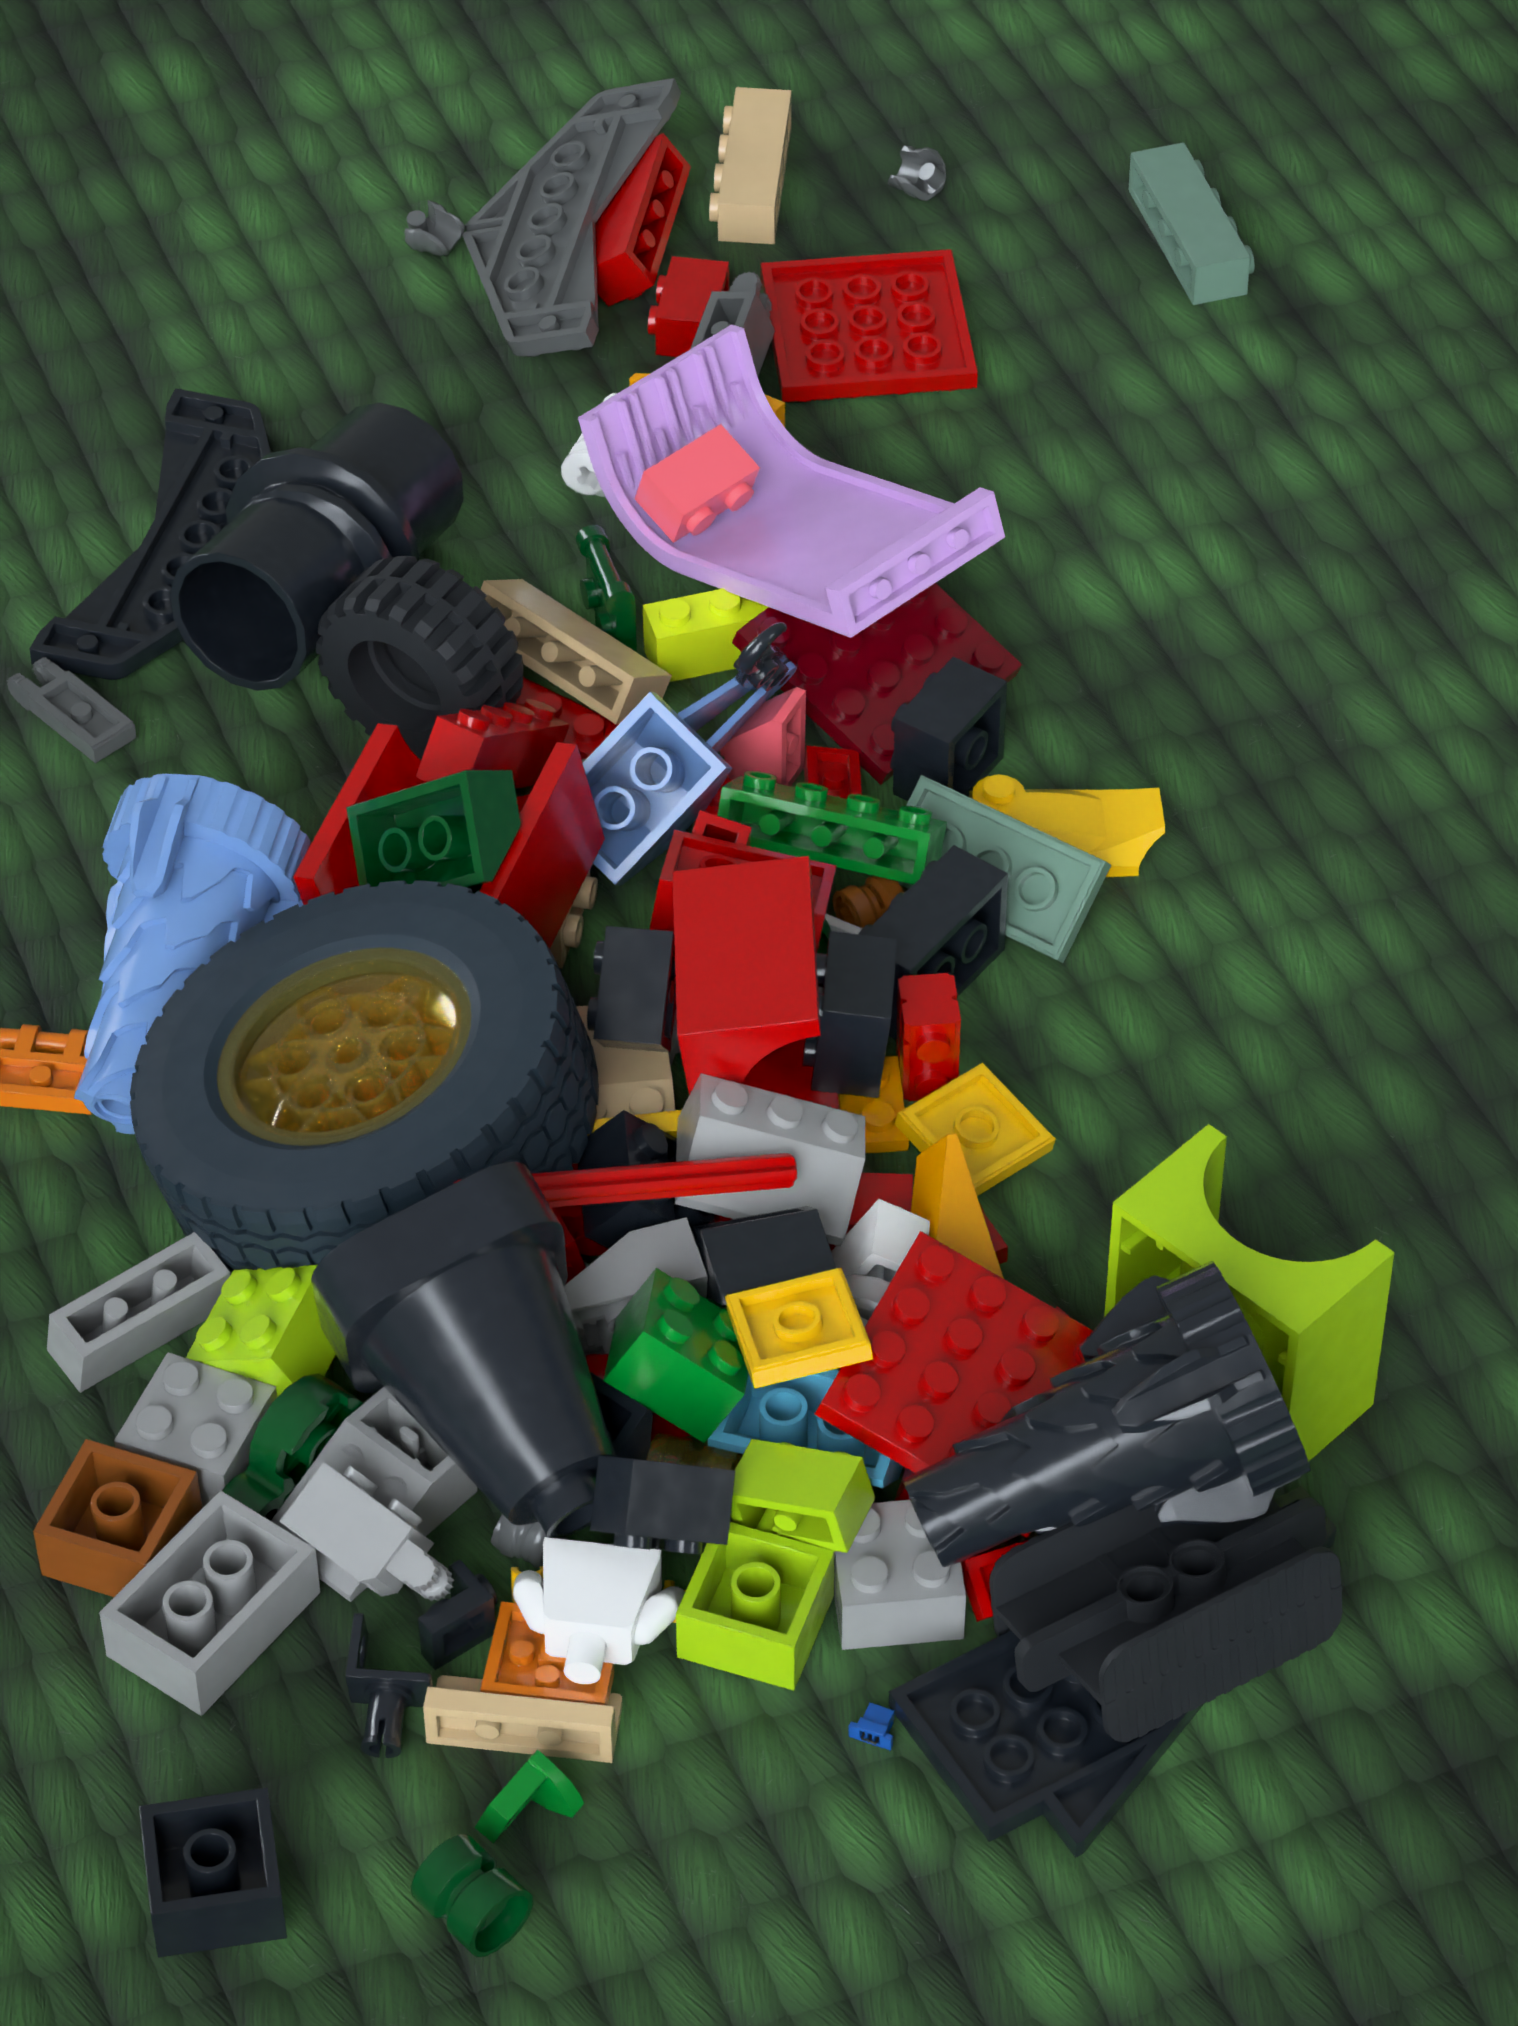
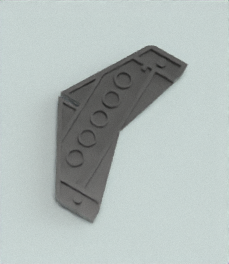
[462,78,681,357]

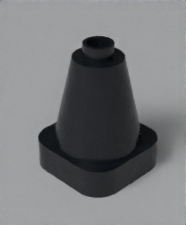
[311,1162,616,1539]

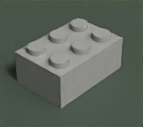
[99,1490,320,1716]

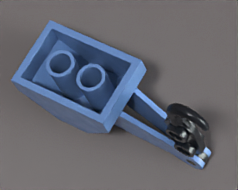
[583,622,797,885]

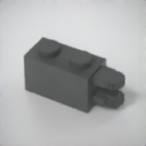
[690,271,775,376]

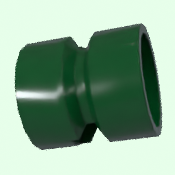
[411,1834,533,1957]

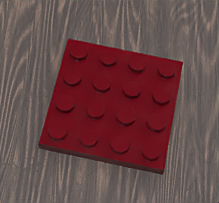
[732,583,1022,785]

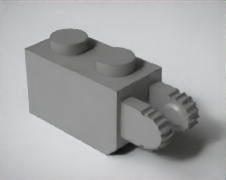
[279,1462,454,1601]

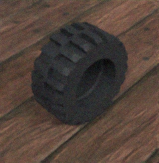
[316,556,523,760]

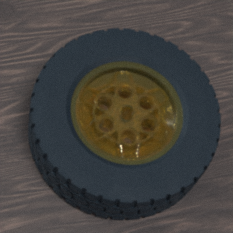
[130,880,599,1275]

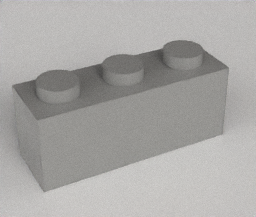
[47,1232,231,1393]

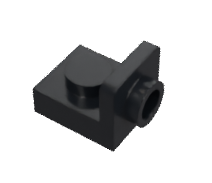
[418,1559,498,1670]

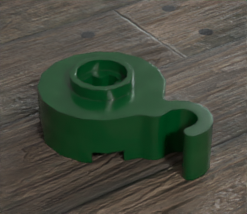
[222,1373,364,1517]

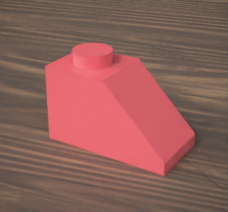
[720,687,806,786]

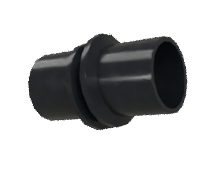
[170,403,464,691]

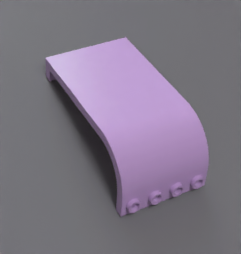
[578,324,1005,638]

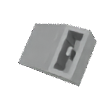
[564,1217,708,1356]
[271,1387,477,1602]

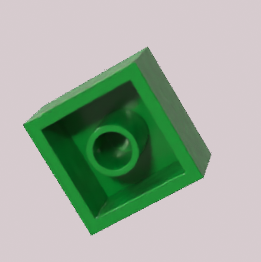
[603,1268,749,1443]

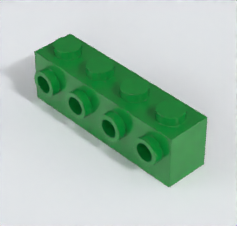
[717,771,947,885]

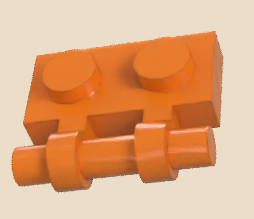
[0,1024,92,1115]

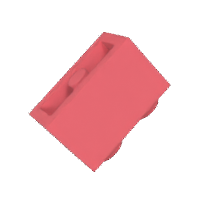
[634,424,760,543]

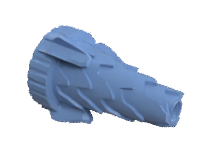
[74,773,311,1134]

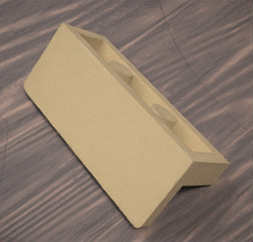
[423,1675,623,1763]

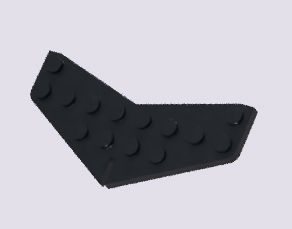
[29,388,271,680]

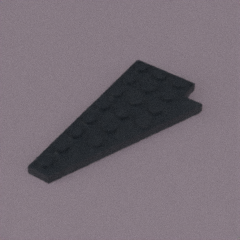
[888,1486,1336,1858]

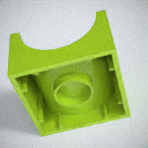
[1104,1124,1395,1461]

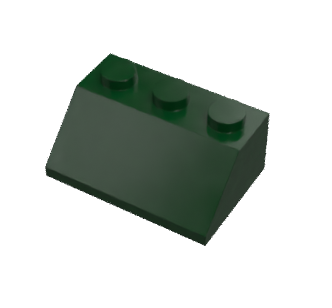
[346,770,521,888]

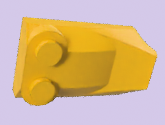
[969,774,1165,877]

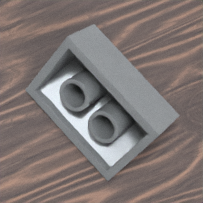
[675,1073,865,1246]

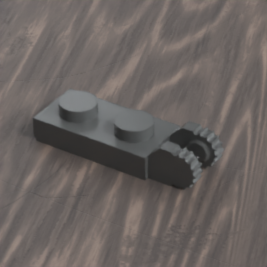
[7,657,137,763]

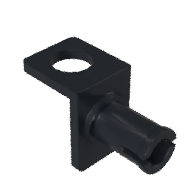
[346,1613,433,1758]

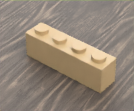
[709,87,791,244]
[481,579,672,725]

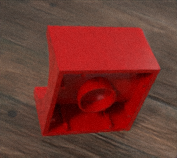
[293,723,605,948]
[672,856,841,1110]

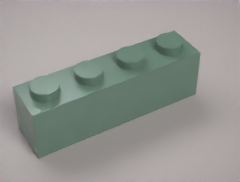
[1128,142,1255,305]

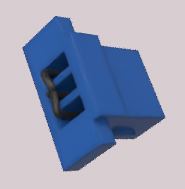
[848,1703,895,1751]

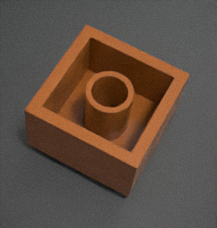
[33,1439,202,1597]

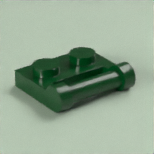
[575,525,637,652]

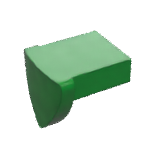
[474,1750,584,1844]

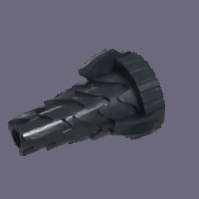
[903,1261,1311,1567]

